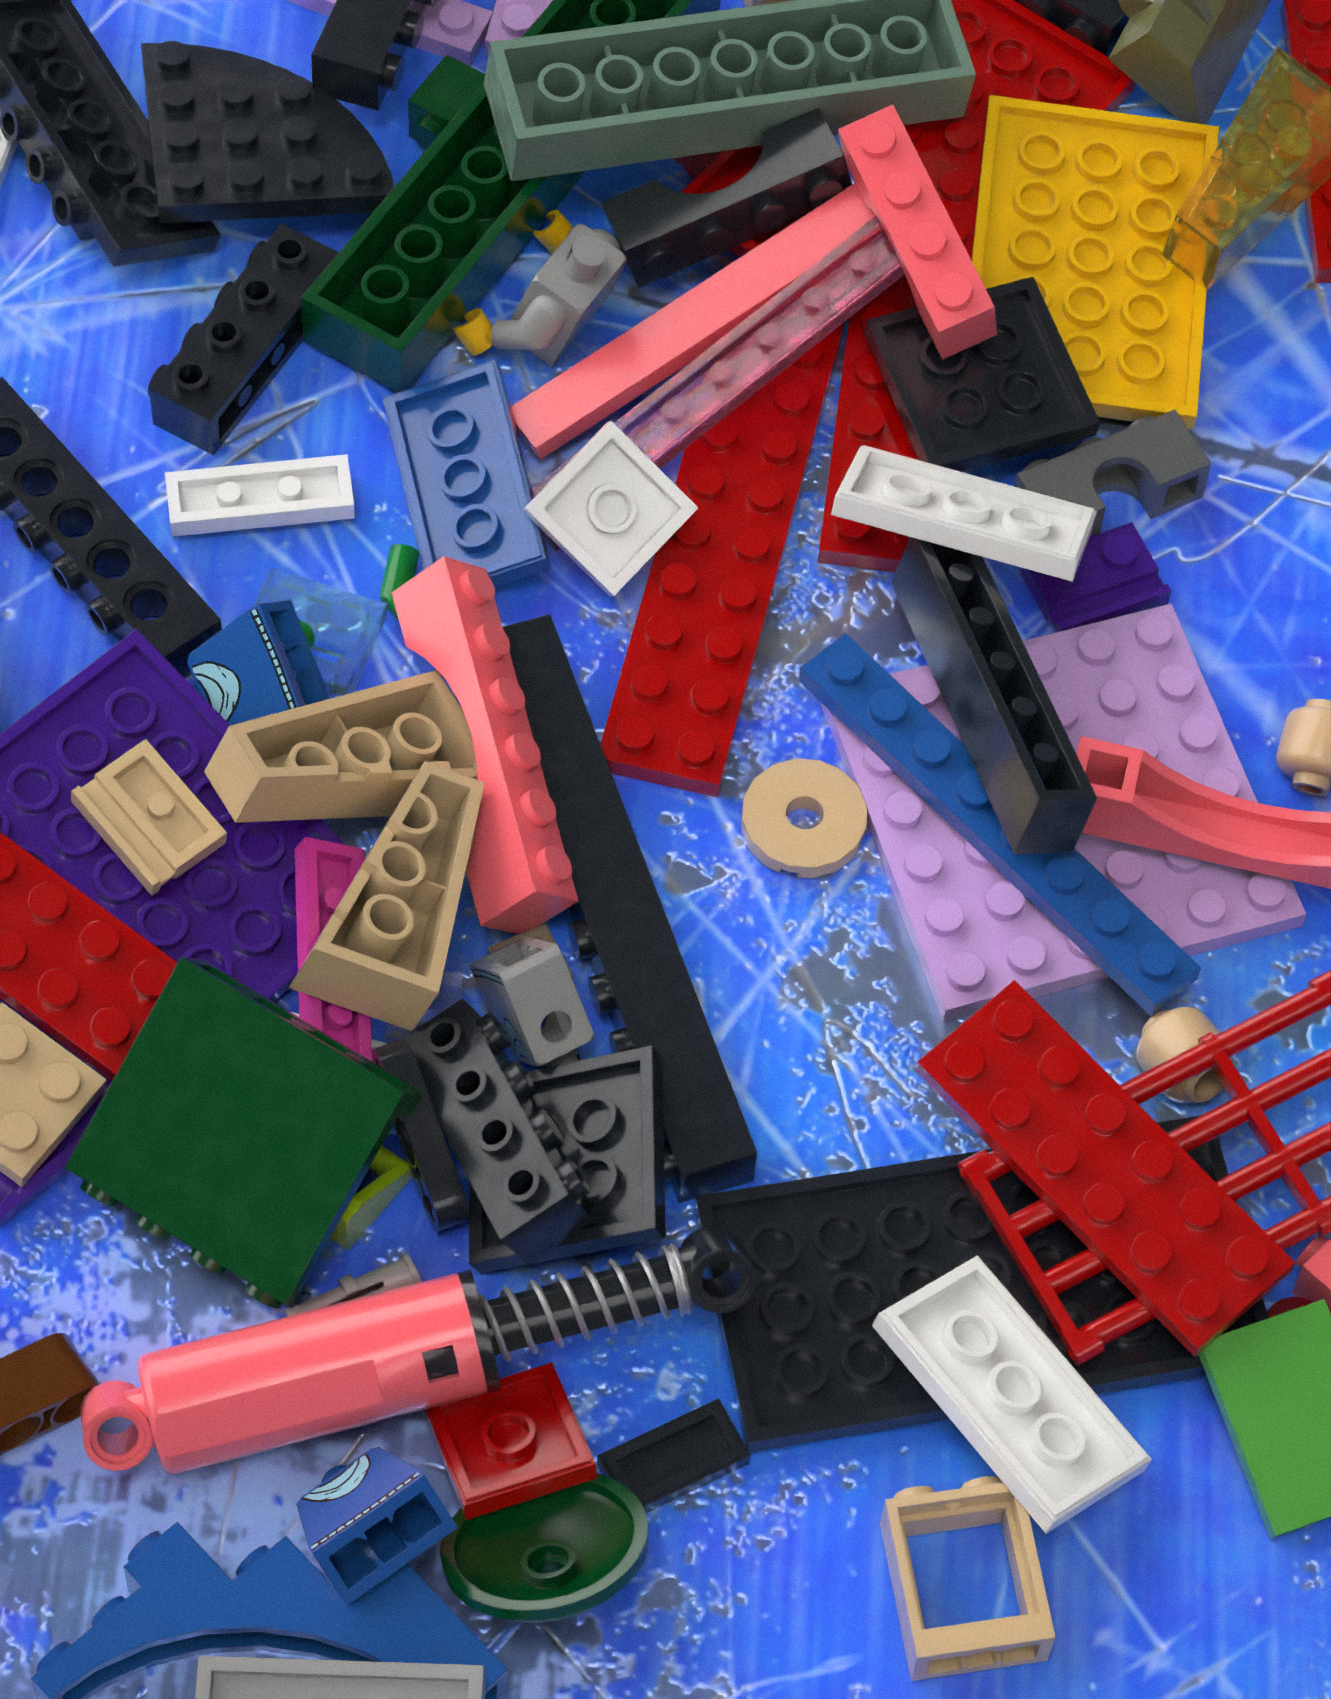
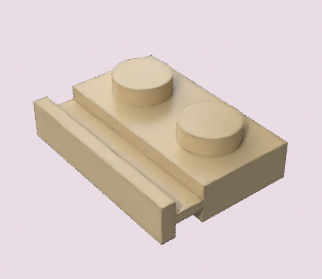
[71,739,227,896]

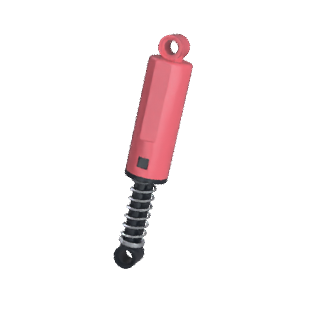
[80,1226,756,1475]

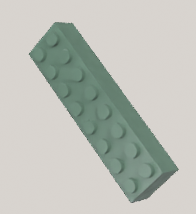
[484,0,976,181]

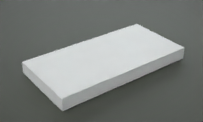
[831,445,1097,582]
[872,1255,1152,1534]

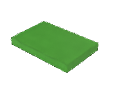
[1199,1299,1331,1539]

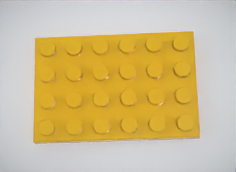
[971,95,1219,430]

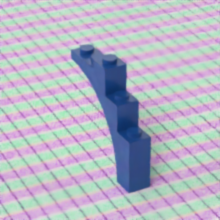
[31,1521,508,1699]

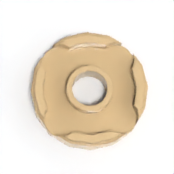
[741,758,867,878]

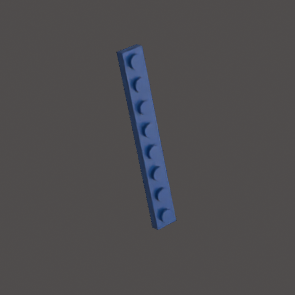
[798,633,1201,1017]

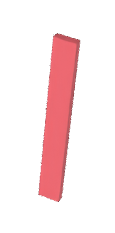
[511,183,887,460]

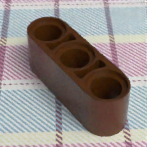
[0,1333,100,1456]

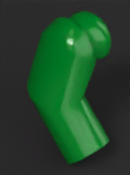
[380,544,420,621]

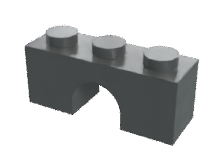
[1014,409,1212,536]

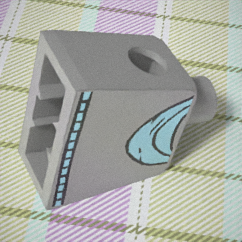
[468,936,594,1068]

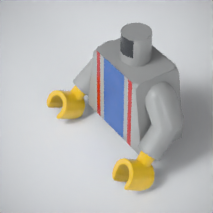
[453,210,627,367]

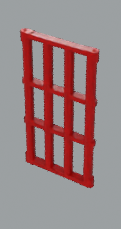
[957,970,1331,1366]

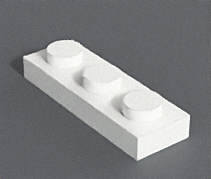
[165,454,355,537]

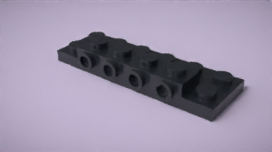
[0,0,221,267]

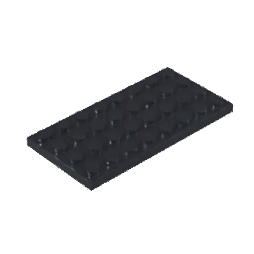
[694,1116,1268,1452]

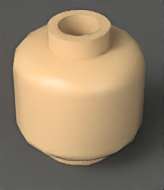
[1276,699,1331,796]
[1136,1007,1234,1103]

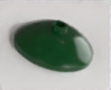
[440,1473,650,1623]

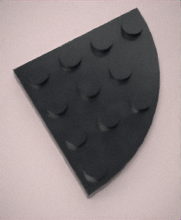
[141,41,394,224]

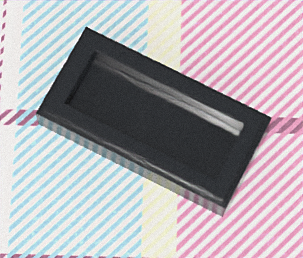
[597,1398,751,1513]

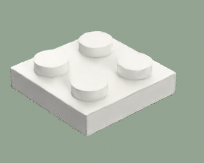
[523,421,698,597]

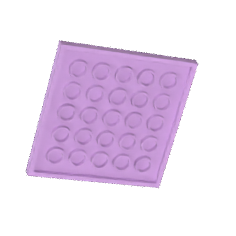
[821,604,1306,1022]

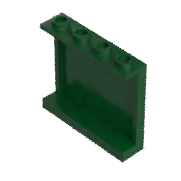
[65,957,423,1309]

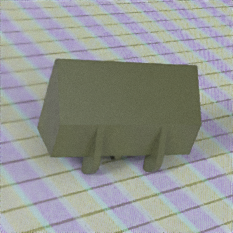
[1108,0,1271,125]

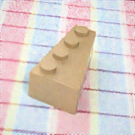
[204,670,477,823]
[289,761,485,1031]

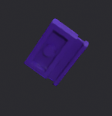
[1020,522,1171,633]

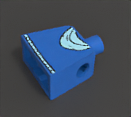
[187,600,330,726]
[296,1447,458,1605]

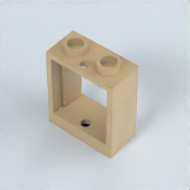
[880,1476,1056,1681]

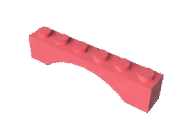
[392,556,579,934]
[1076,736,1331,889]

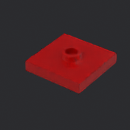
[424,1362,597,1520]

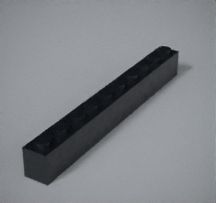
[503,614,757,1203]

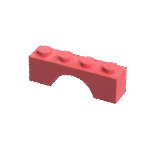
[838,105,997,360]

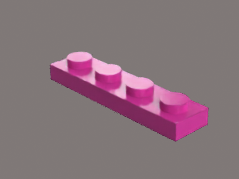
[295,837,372,1061]

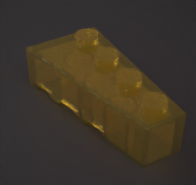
[1162,47,1331,290]

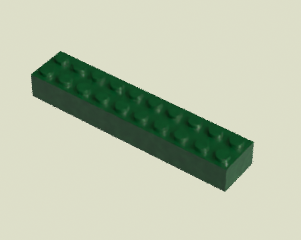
[301,0,721,392]

